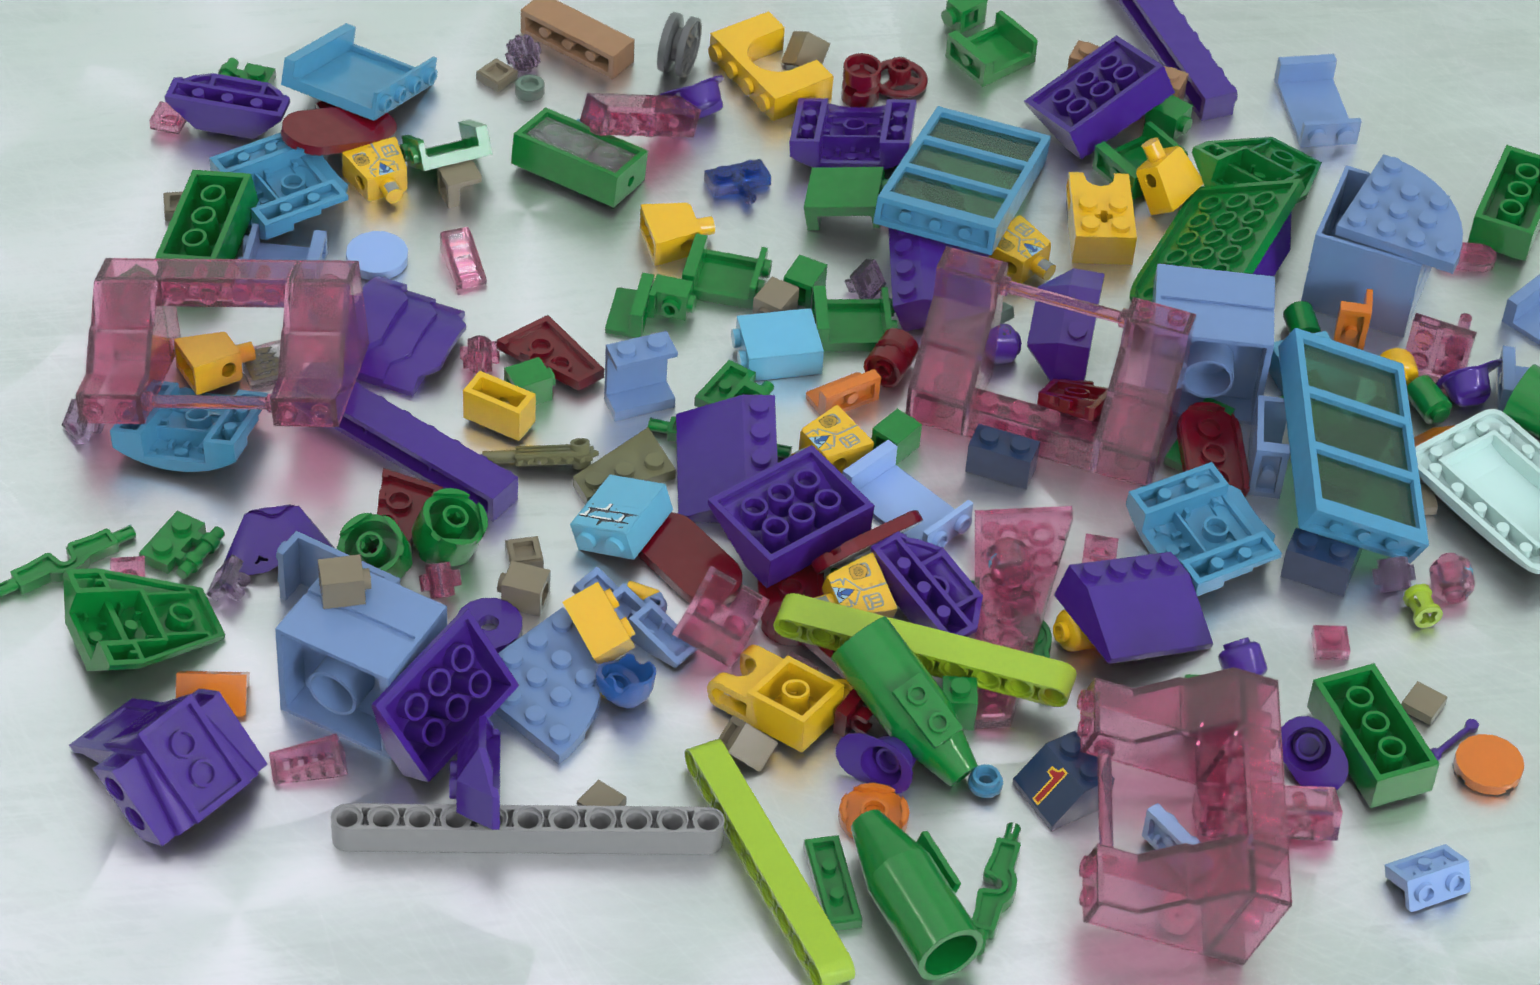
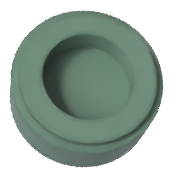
[515,74,545,101]

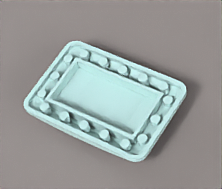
[1415,409,1540,574]

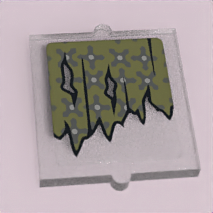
[242,338,303,390]

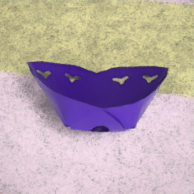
[223,504,335,576]

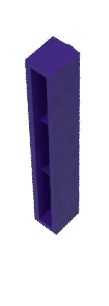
[1117,0,1238,121]
[291,360,518,522]

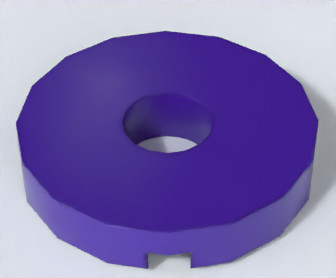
[457,598,522,653]

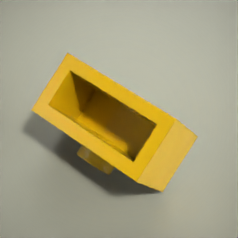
[463,371,536,441]
[562,582,636,664]

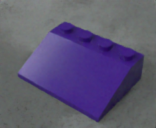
[1024,35,1175,159]
[888,227,994,331]
[676,395,778,523]
[707,445,875,588]
[1054,552,1213,664]
[371,608,520,782]

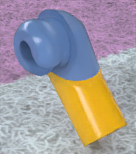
[627,580,667,612]

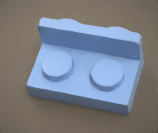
[1142,803,1215,882]
[1384,844,1471,912]

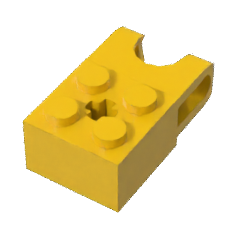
[1066,172,1137,265]
[707,645,844,753]

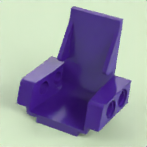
[69,689,268,846]

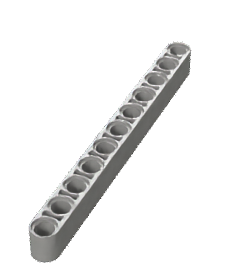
[331,803,725,855]

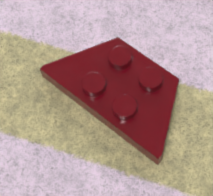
[1037,379,1122,421]

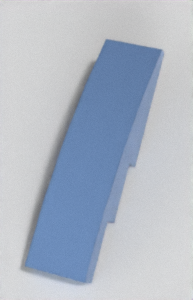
[571,567,700,668]

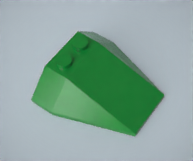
[1191,137,1322,204]
[63,568,226,671]

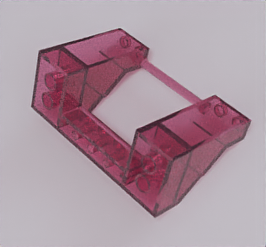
[905,246,1197,487]
[75,258,369,427]
[1077,667,1292,966]

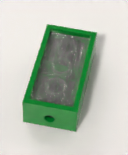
[511,107,648,207]

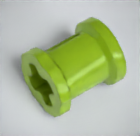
[1403,584,1443,628]

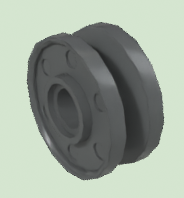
[657,12,702,78]

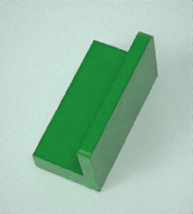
[605,272,655,338]

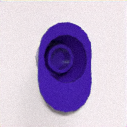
[656,75,724,119]
[1436,359,1503,407]
[1277,716,1349,795]
[836,733,916,794]

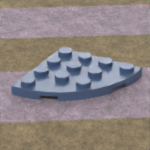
[1335,154,1463,274]
[494,607,601,764]

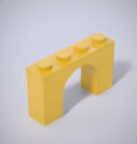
[708,11,834,121]

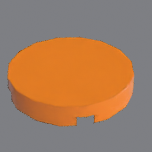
[1453,734,1524,795]
[838,783,910,839]

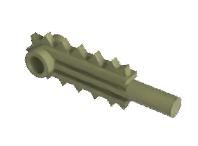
[482,438,599,470]

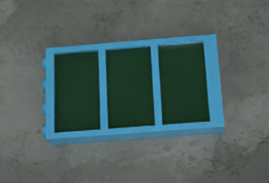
[873,106,1051,256]
[1278,328,1429,564]

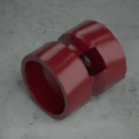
[841,53,882,108]
[864,328,919,388]

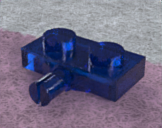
[704,159,771,205]

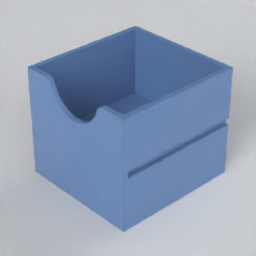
[1301,165,1450,338]
[1140,264,1275,425]
[275,572,447,759]

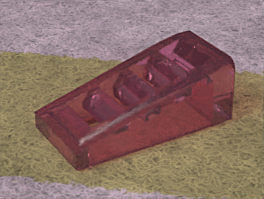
[440,227,487,290]
[269,733,348,785]

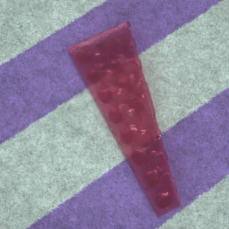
[975,506,1073,729]

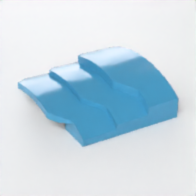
[209,132,349,240]
[110,379,270,472]
[1126,462,1282,596]

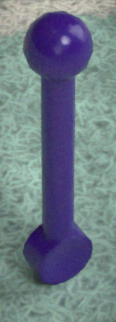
[1430,719,1479,761]

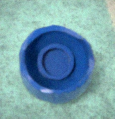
[595,653,656,708]

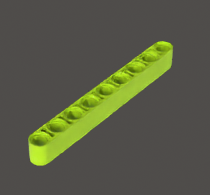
[773,593,1077,707]
[684,739,855,985]

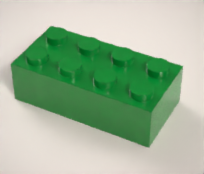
[1467,145,1540,261]
[155,170,259,288]
[1307,663,1440,808]

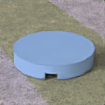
[346,231,408,280]

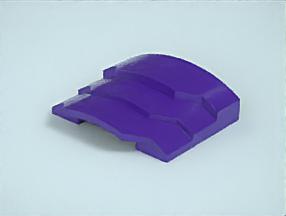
[789,98,917,170]
[324,276,466,397]

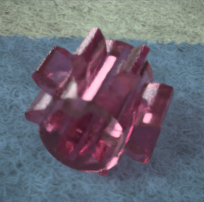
[460,335,500,374]
[419,562,462,599]

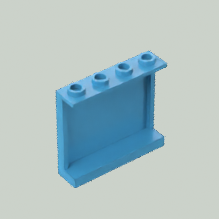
[281,23,438,121]

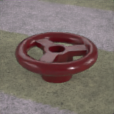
[879,57,928,99]

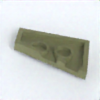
[573,427,676,505]

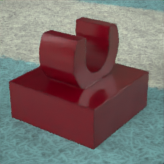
[833,689,873,737]

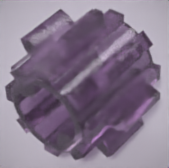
[505,34,542,73]
[1372,556,1416,593]

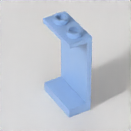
[842,440,973,548]

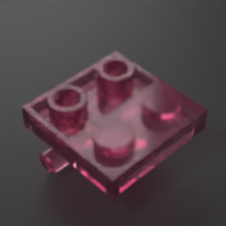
[1406,313,1477,378]

